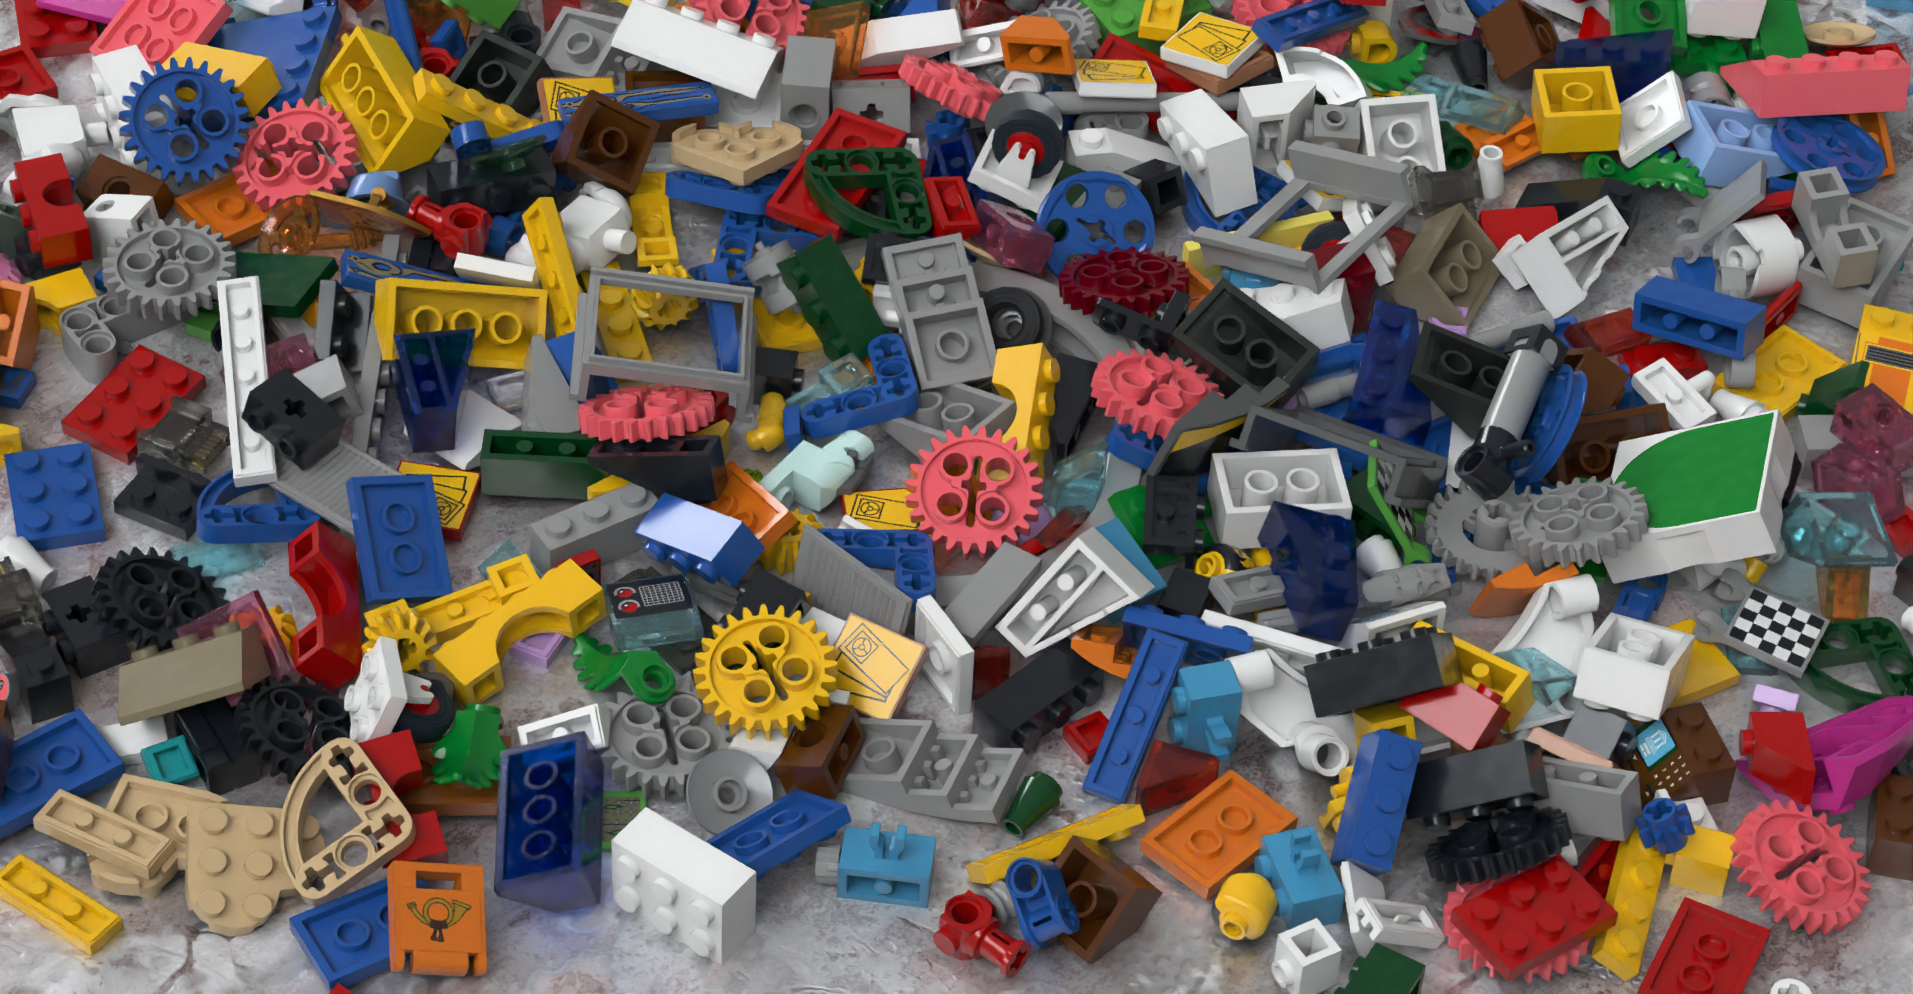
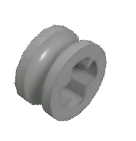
[977,881,1018,926]

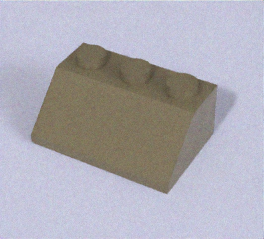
[1385,203,1501,329]
[118,620,272,726]

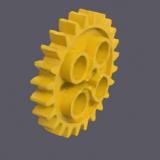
[693,604,838,741]

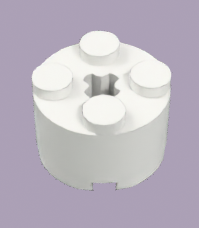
[1712,214,1804,300]

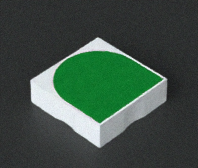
[1601,409,1795,583]

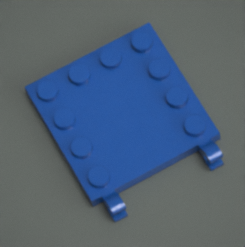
[178,0,343,133]

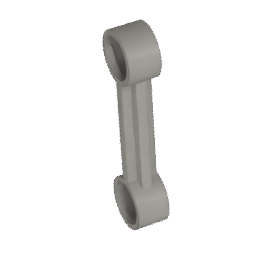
[1714,266,1756,389]

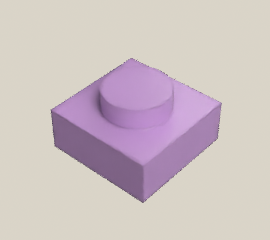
[1752,683,1800,712]

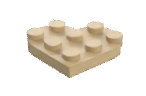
[670,120,804,186]
[87,773,228,899]
[185,801,326,937]

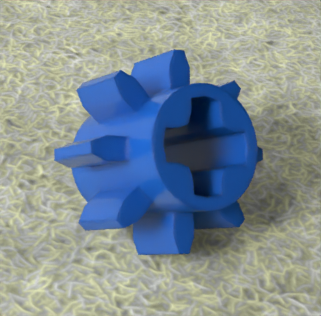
[925,109,971,157]
[1635,798,1695,854]

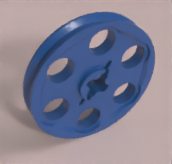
[1771,114,1886,193]
[1035,171,1155,279]
[1509,364,1588,485]

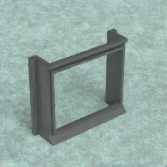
[1229,404,1449,509]

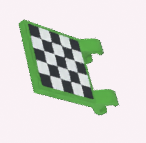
[1367,439,1432,566]

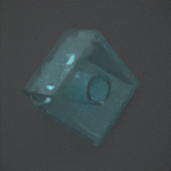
[1780,492,1898,567]

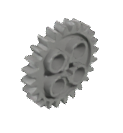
[982,0,1102,88]
[102,218,237,321]
[1508,476,1650,568]
[595,680,735,800]

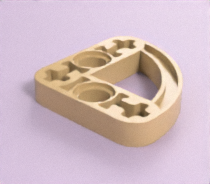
[279,737,416,906]

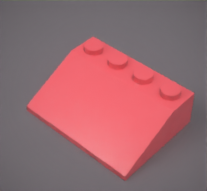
[1719,50,1911,118]

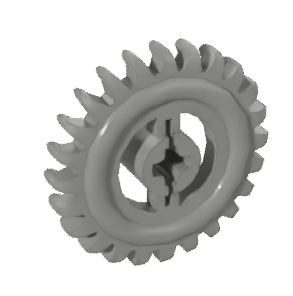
[1423,479,1553,583]

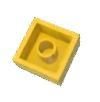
[1531,66,1622,154]

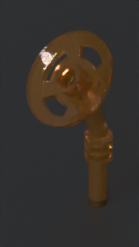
[258,195,384,256]

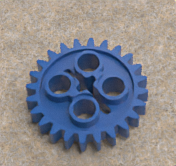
[118,57,250,187]

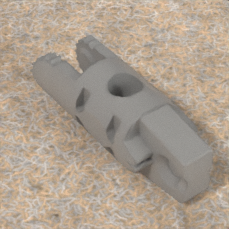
[1343,563,1451,610]

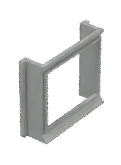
[1191,140,1413,295]
[569,266,757,423]

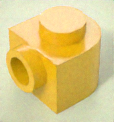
[1346,20,1398,64]

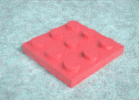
[89,0,234,75]

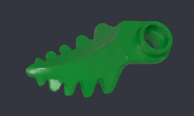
[1314,41,1428,105]
[1581,151,1708,199]
[571,633,676,705]
[430,704,511,790]

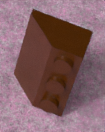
[1545,402,1670,486]

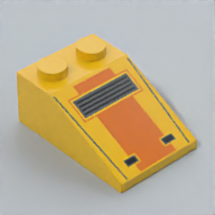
[1850,304,1913,425]

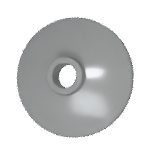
[686,749,773,836]

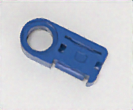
[1612,573,1668,623]

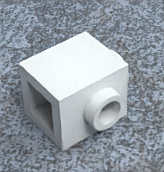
[1272,918,1342,994]

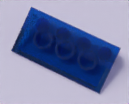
[494,730,604,913]

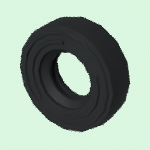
[981,286,1044,353]

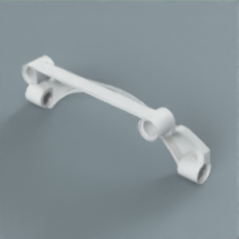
[1224,573,1599,776]

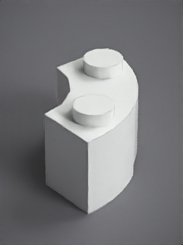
[1275,47,1374,107]

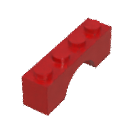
[288,521,362,691]

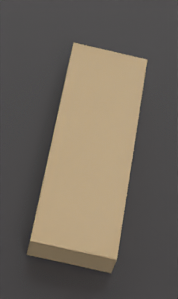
[33,789,176,880]

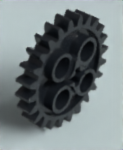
[91,547,232,652]
[232,674,354,790]
[1424,806,1573,885]

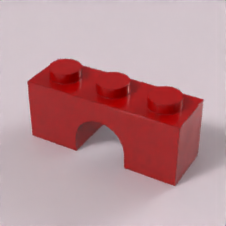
[9,153,93,269]
[351,729,448,869]

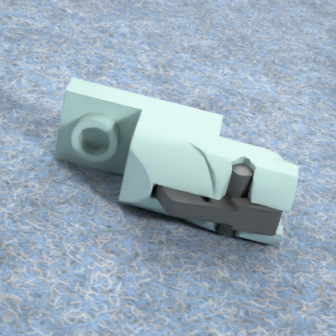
[759,430,875,511]

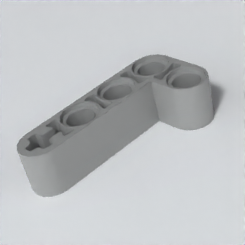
[60,294,198,385]

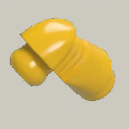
[746,392,787,453]

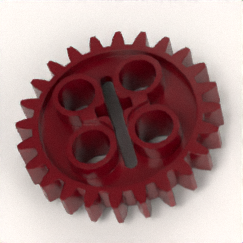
[1059,246,1190,317]

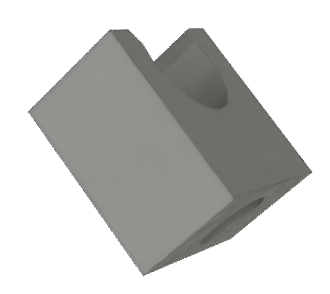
[780,35,836,140]

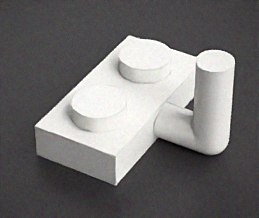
[1631,357,1717,430]

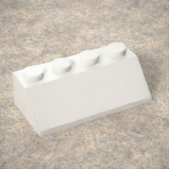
[611,0,784,99]

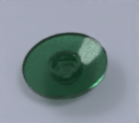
[469,135,547,173]

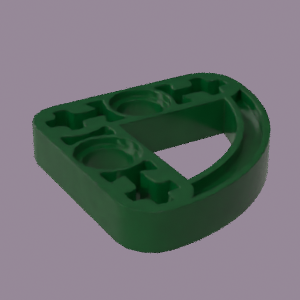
[803,147,932,240]
[1786,617,1913,714]

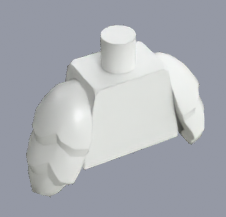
[0,94,109,199]
[505,181,637,276]

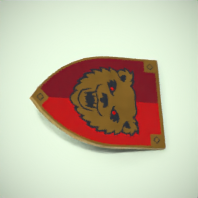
[308,187,432,238]

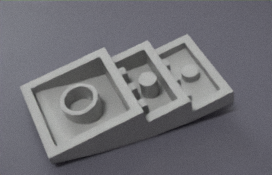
[535,6,677,92]
[881,233,997,393]
[840,718,1029,824]

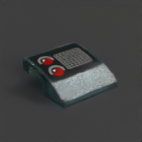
[600,573,704,652]

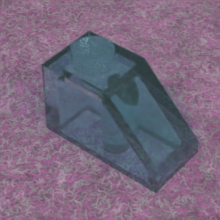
[1041,441,1109,527]

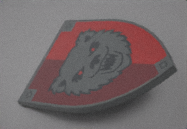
[1398,4,1483,58]

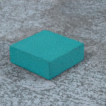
[140,734,200,786]

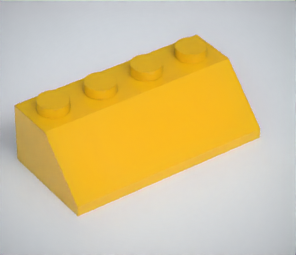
[318,25,451,173]
[374,277,548,370]

